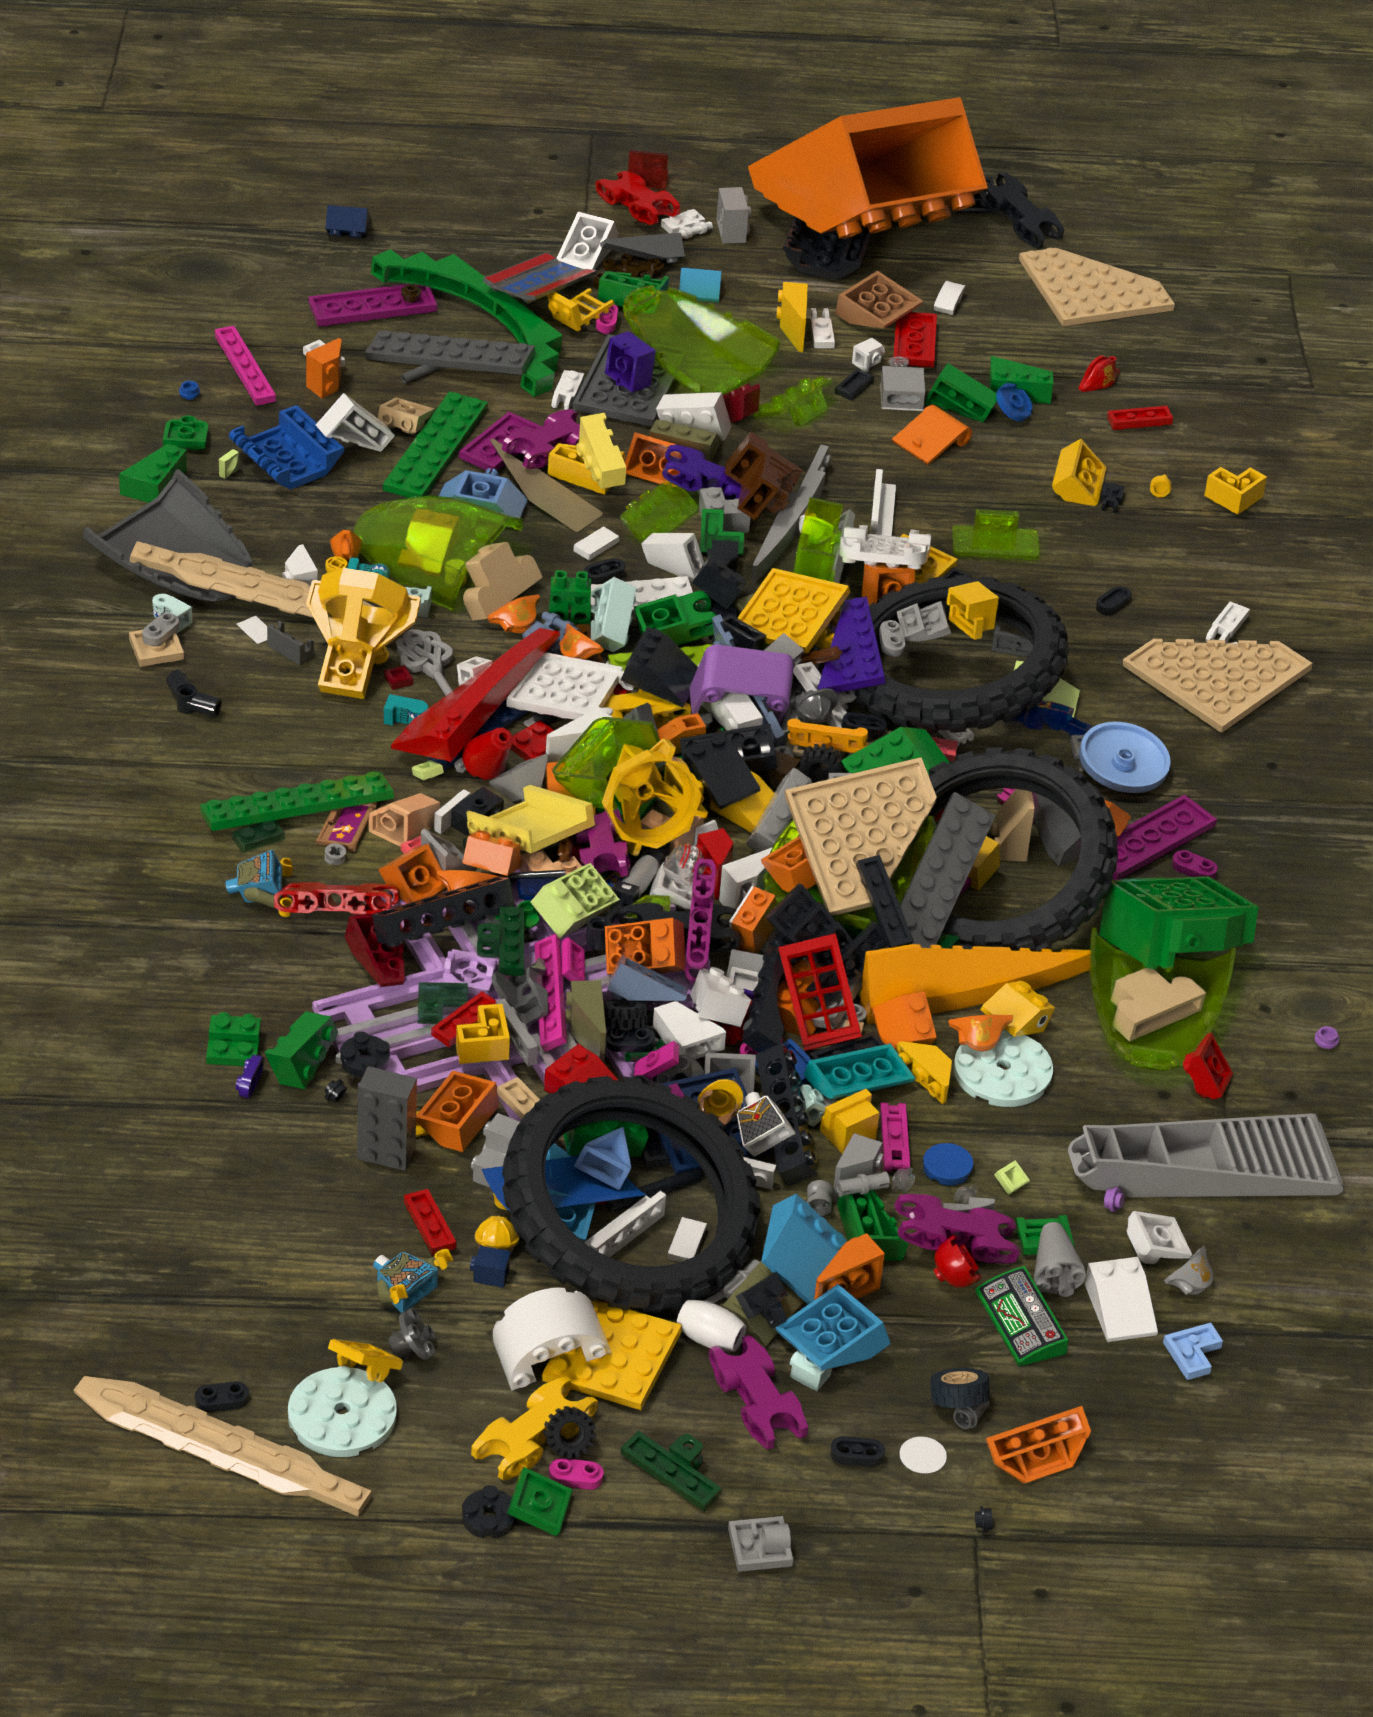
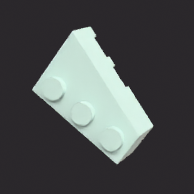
[591,577,636,652]

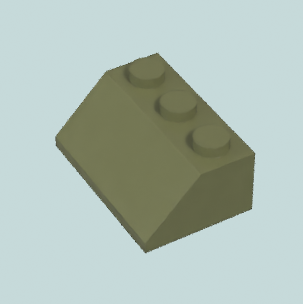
[650,420,721,462]
[722,1260,805,1349]

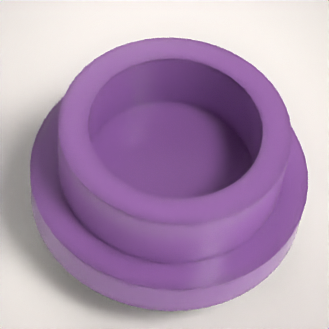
[1314,1026,1339,1049]
[1104,1187,1125,1213]

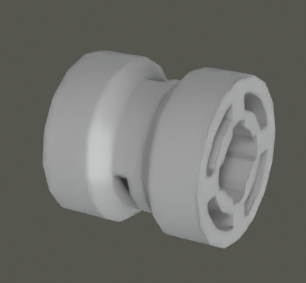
[807,1180,833,1216]

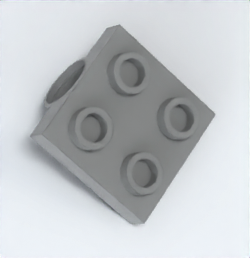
[728,1516,793,1572]

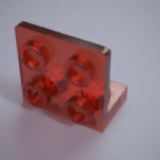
[628,150,669,189]

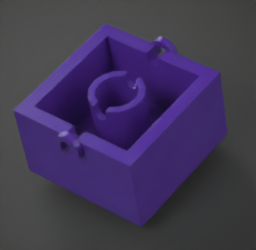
[605,331,656,393]

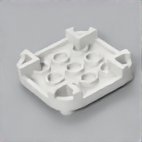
[839,525,931,569]

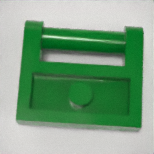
[1015,1215,1075,1255]

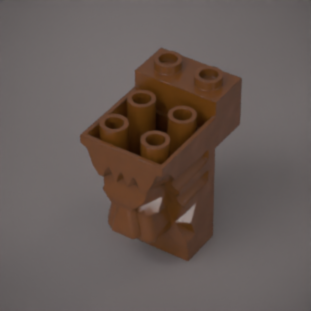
[724,431,803,520]

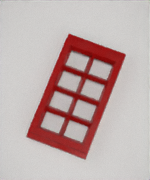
[778,934,862,1051]

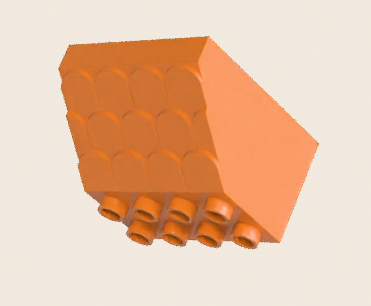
[748,97,988,239]

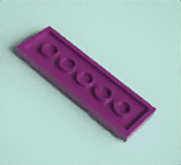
[308,284,437,326]
[1112,794,1217,880]

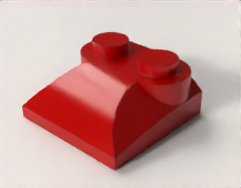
[1183,1032,1233,1099]

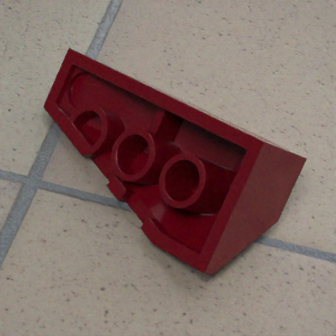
[344,914,405,987]

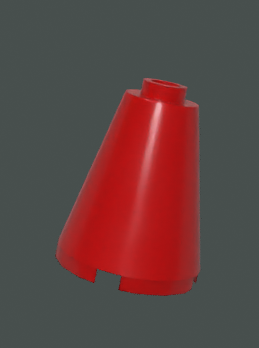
[462,728,513,781]

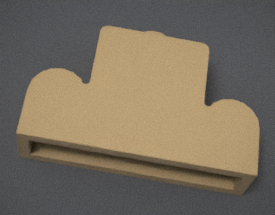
[463,542,542,621]
[1111,968,1206,1041]

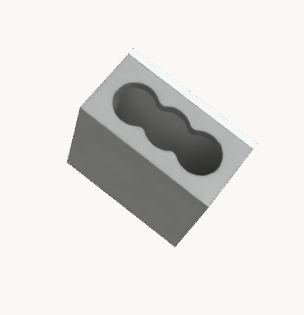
[880,366,925,411]

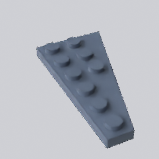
[712,614,786,752]

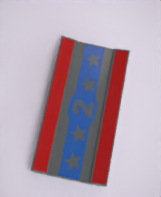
[483,252,598,303]

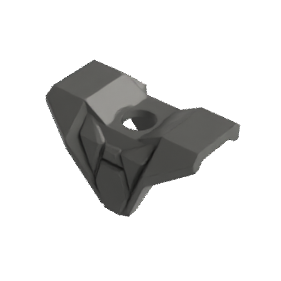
[491,957,548,1026]

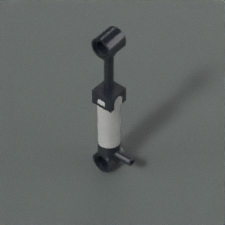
[586,842,670,950]

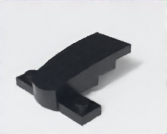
[765,883,887,1007]

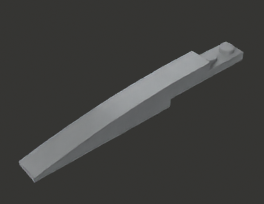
[751,445,831,583]

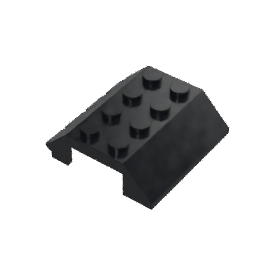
[782,216,871,280]

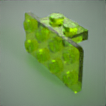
[753,376,833,426]
[620,480,699,543]
[952,509,1039,560]

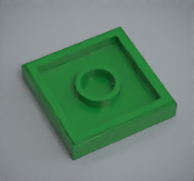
[507,1467,573,1536]

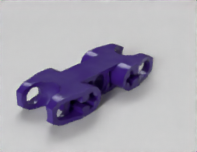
[662,445,742,500]

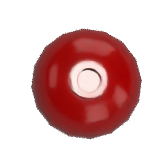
[933,1235,982,1288]

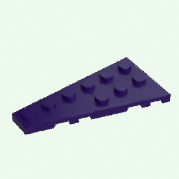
[817,597,885,693]

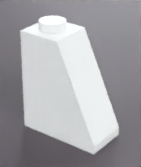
[641,533,704,582]
[653,1001,726,1059]

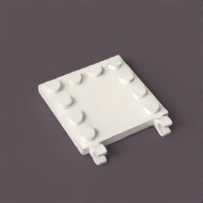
[506,652,635,720]

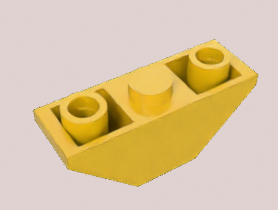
[896,1041,952,1104]

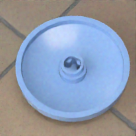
[1079,722,1170,793]

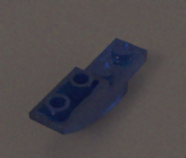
[1011,700,1092,740]

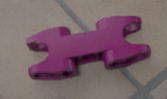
[502,409,580,469]
[576,803,630,877]
[685,859,716,984]
[894,1194,1020,1264]
[708,1335,808,1450]

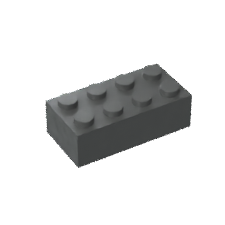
[357,1066,417,1171]

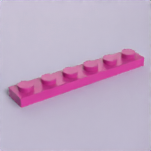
[214,326,276,406]
[534,934,567,1052]

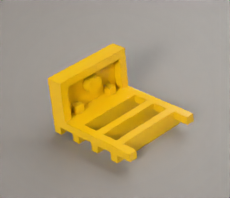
[547,288,614,331]

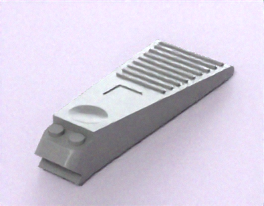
[1068,1114,1344,1197]

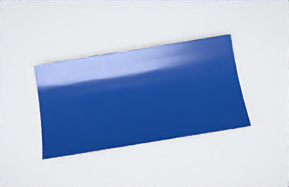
[482,1156,646,1211]

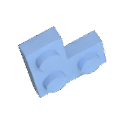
[1163,1323,1223,1380]

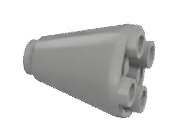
[1034,1222,1086,1297]

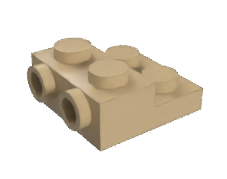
[378,397,434,434]

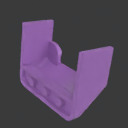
[689,645,794,725]

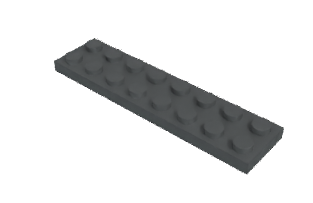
[365,330,535,375]
[882,792,995,949]

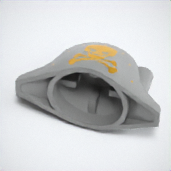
[1163,1245,1213,1295]

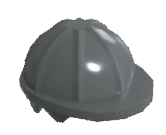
[795,688,838,724]

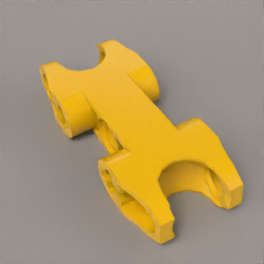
[603,689,691,727]
[471,1376,598,1481]

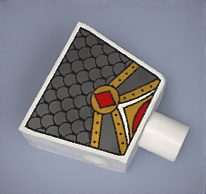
[737,1092,795,1157]

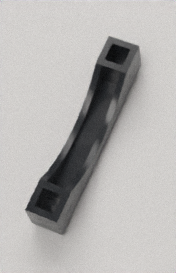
[705,540,738,639]
[742,931,804,1053]

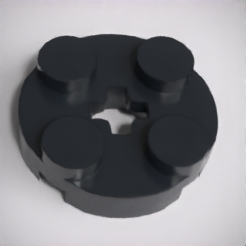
[340,1031,390,1077]
[462,1485,516,1538]

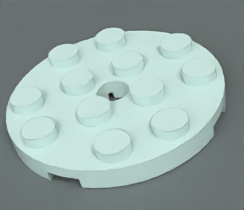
[954,1029,1053,1107]
[288,1366,397,1457]

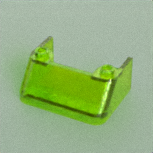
[793,497,844,582]
[552,717,660,810]

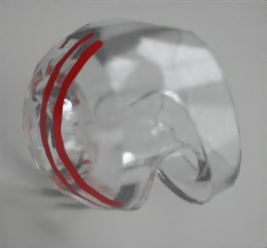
[663,843,705,886]

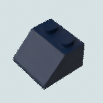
[325,205,371,238]

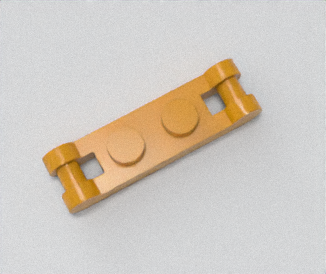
[787,719,868,753]

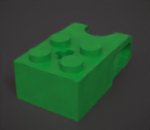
[634,591,717,646]

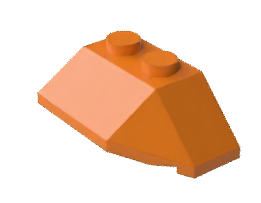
[986,1406,1091,1484]

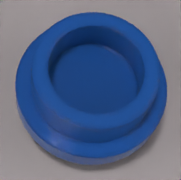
[179,381,200,400]

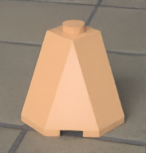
[369,793,440,847]

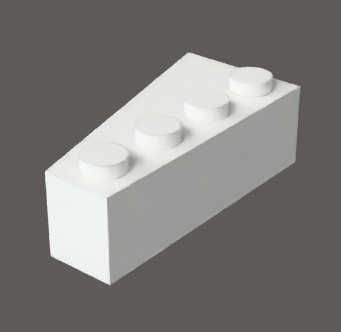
[698,664,763,731]

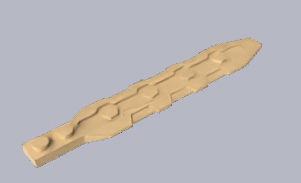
[130,541,374,618]
[74,1376,372,1517]

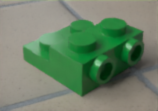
[206,1012,261,1066]

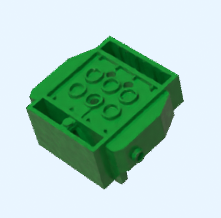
[1099,876,1259,969]

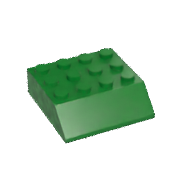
[841,727,950,774]

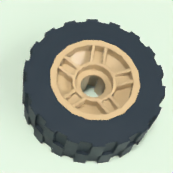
[930,1368,990,1408]

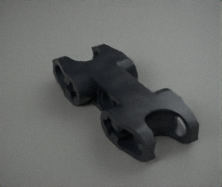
[978,172,1065,248]
[619,903,740,953]

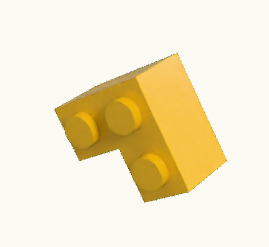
[1204,467,1267,514]
[456,1004,510,1064]

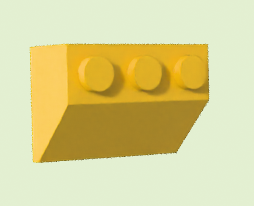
[1052,439,1107,506]

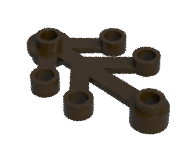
[593,254,664,290]

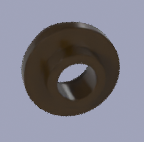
[401,284,421,302]

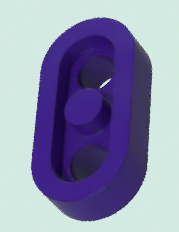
[236,1054,264,1098]

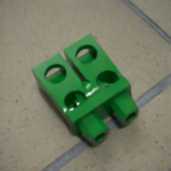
[548,570,591,626]

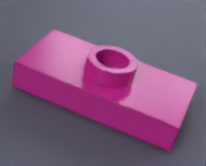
[562,937,585,982]
[634,1041,679,1079]

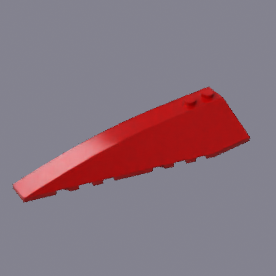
[391,628,560,762]

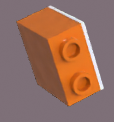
[729,886,776,954]

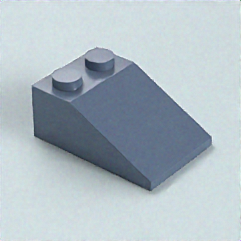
[607,955,688,1001]

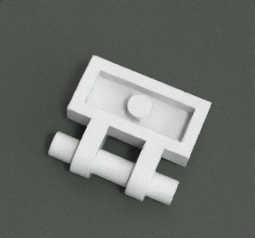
[661,209,713,239]

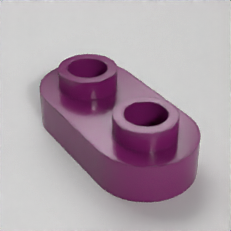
[1172,850,1218,879]

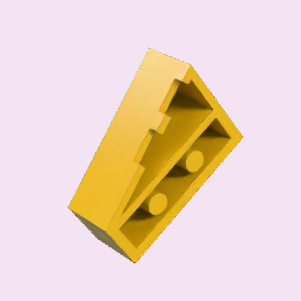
[548,443,625,495]

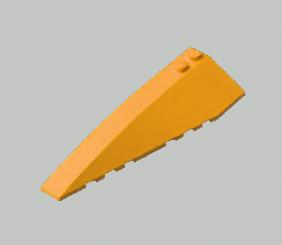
[859,944,1091,1024]

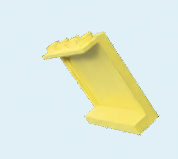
[467,785,595,853]

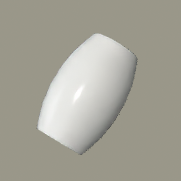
[677,1300,746,1352]

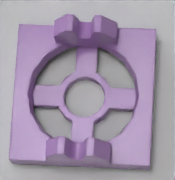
[441,949,499,995]

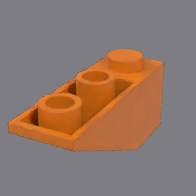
[657,713,706,754]

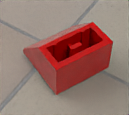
[693,828,734,900]

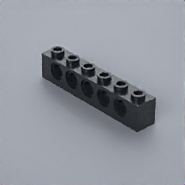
[372,876,515,947]
[756,1043,817,1186]

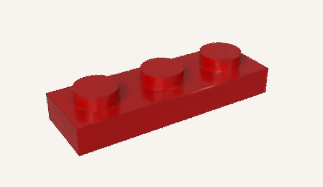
[1107,406,1173,430]
[431,991,496,1047]
[404,1189,456,1256]

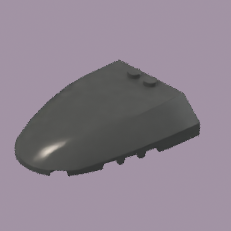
[83,469,252,601]

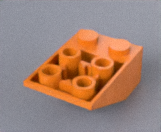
[605,918,685,975]

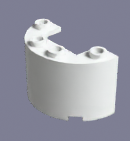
[493,1288,611,1391]

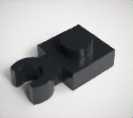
[1100,482,1125,513]

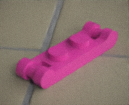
[880,1102,910,1173]

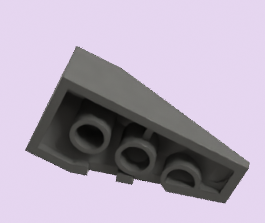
[600,233,685,264]

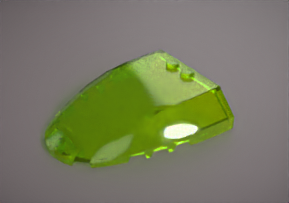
[623,285,781,395]
[354,495,524,610]
[1089,927,1236,1071]

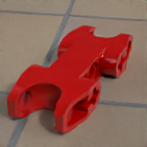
[596,171,680,225]
[274,882,399,914]

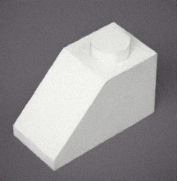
[282,544,318,586]

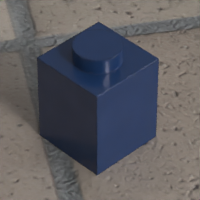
[470,1246,511,1288]

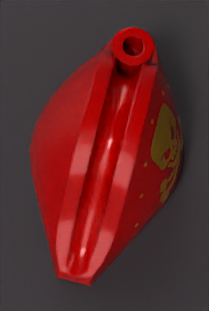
[1078,355,1120,392]

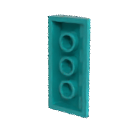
[803,1043,915,1099]

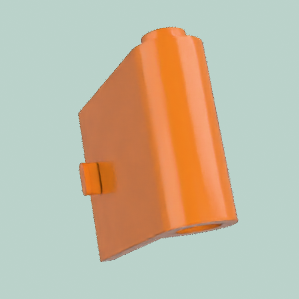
[892,405,972,465]

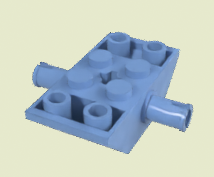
[433,468,528,530]

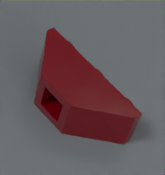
[722,383,760,423]

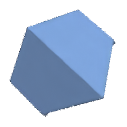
[574,1127,631,1190]

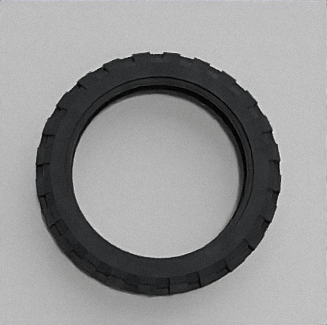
[852,575,1069,733]
[890,747,1118,952]
[502,1076,761,1312]

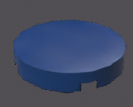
[996,383,1033,422]
[923,1143,973,1185]

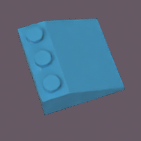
[761,1194,847,1305]
[776,1284,891,1371]

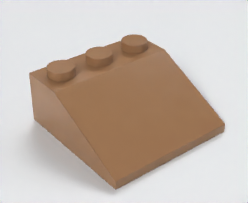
[835,271,923,328]

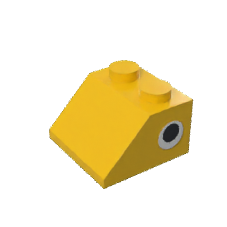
[980,981,1055,1037]

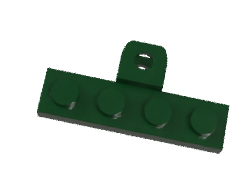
[477,907,524,976]
[621,1430,722,1512]

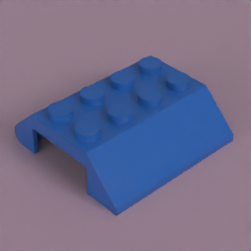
[229,405,344,490]

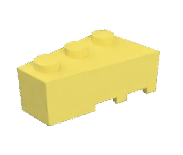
[576,413,626,489]

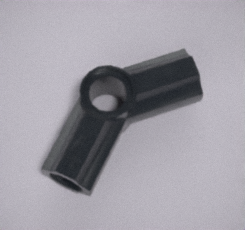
[166,670,222,718]

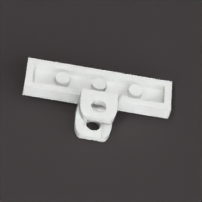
[793,662,856,728]

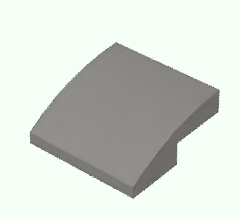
[897,601,951,641]

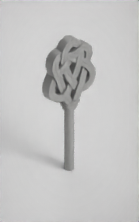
[396,629,453,696]

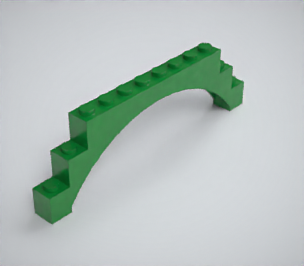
[371,249,563,397]

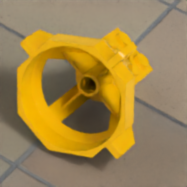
[306,568,421,699]
[602,738,708,856]

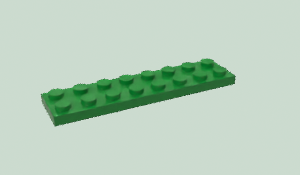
[383,392,488,501]
[200,771,394,831]

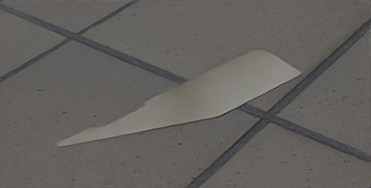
[490,439,603,532]

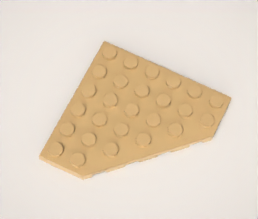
[1019,248,1175,326]
[1123,639,1312,733]
[784,757,937,916]

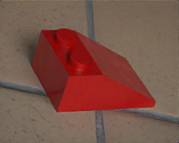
[544,1043,618,1094]

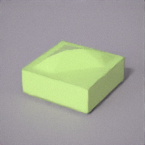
[219,449,239,479]
[412,760,444,780]
[994,1160,1030,1195]

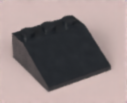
[621,626,698,708]

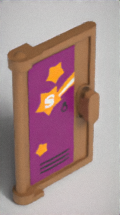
[315,802,377,852]

